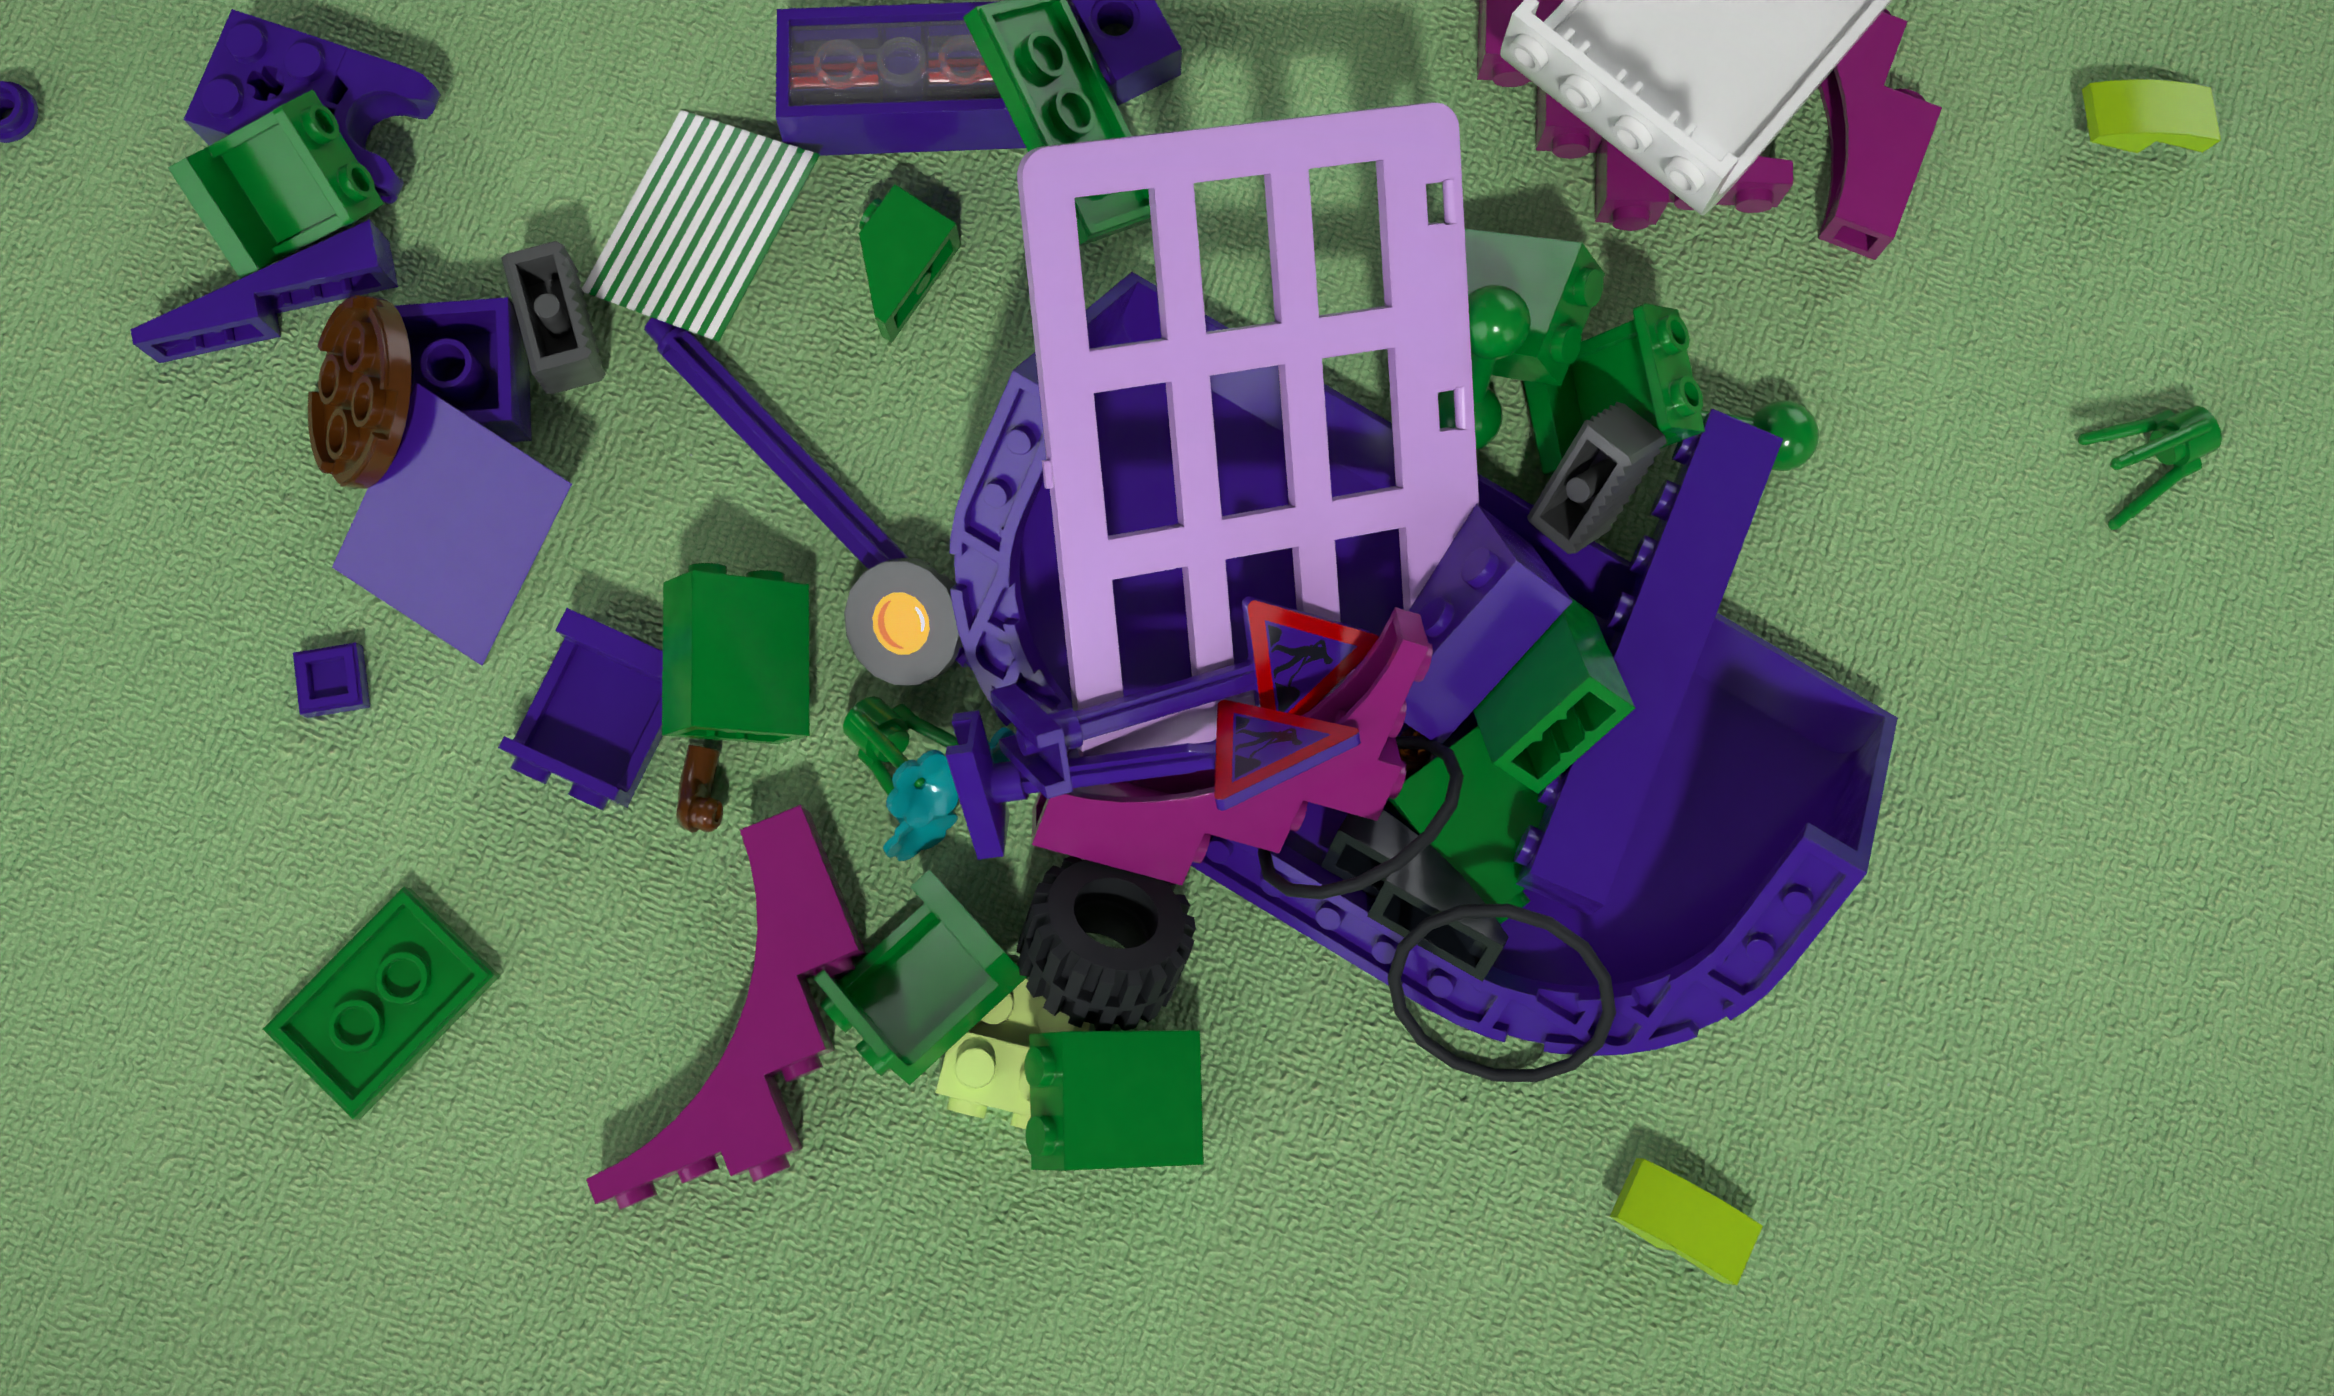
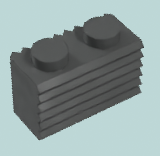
[501,241,606,394]
[1527,402,1667,554]

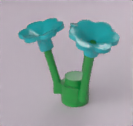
[843,696,1015,861]

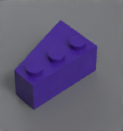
[1404,504,1573,744]

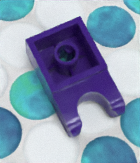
[183,9,441,204]

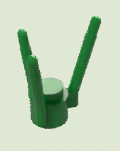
[2078,405,2222,530]

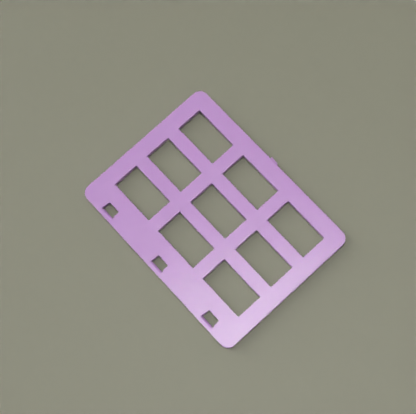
[1017,103,1479,757]

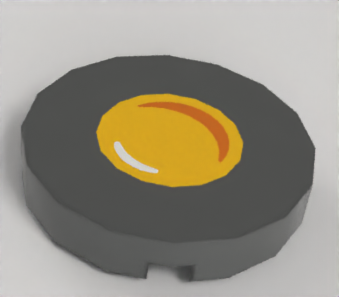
[844,558,963,685]

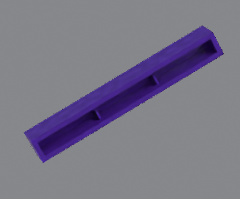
[1514,409,1783,916]

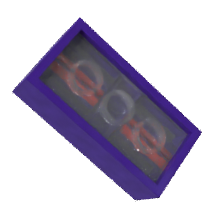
[776,1,1026,156]

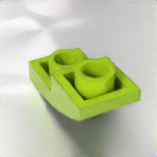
[2082,79,2221,153]
[1609,1158,1763,1286]

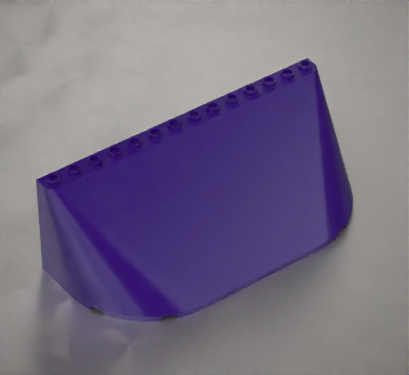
[949,272,1898,1056]

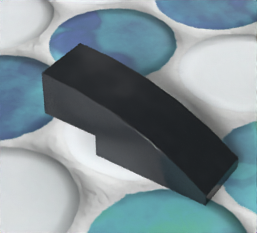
[1320,810,1509,982]

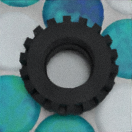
[1016,856,1196,1031]

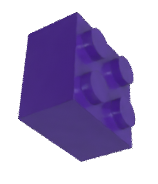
[395,297,532,443]

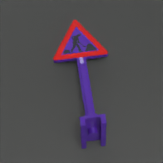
[990,596,1379,799]
[946,700,1361,860]

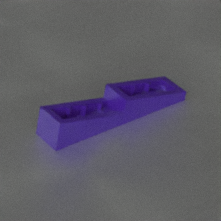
[131,219,398,363]

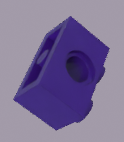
[1067,0,1182,106]

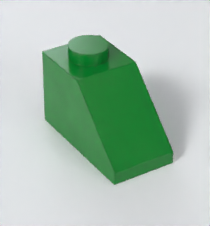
[859,184,961,343]

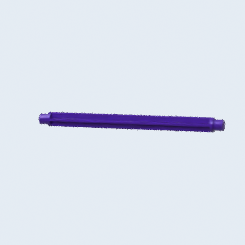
[644,318,973,671]

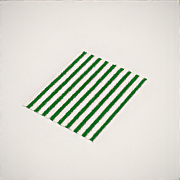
[582,110,820,342]

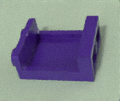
[498,608,663,811]

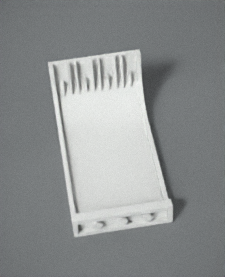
[1500,0,1892,216]

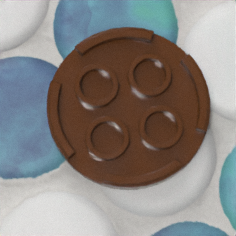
[308,295,411,489]

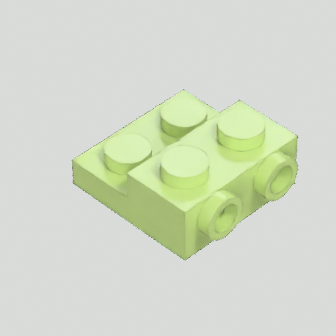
[935,979,1091,1129]

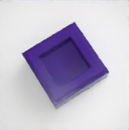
[293,642,370,718]

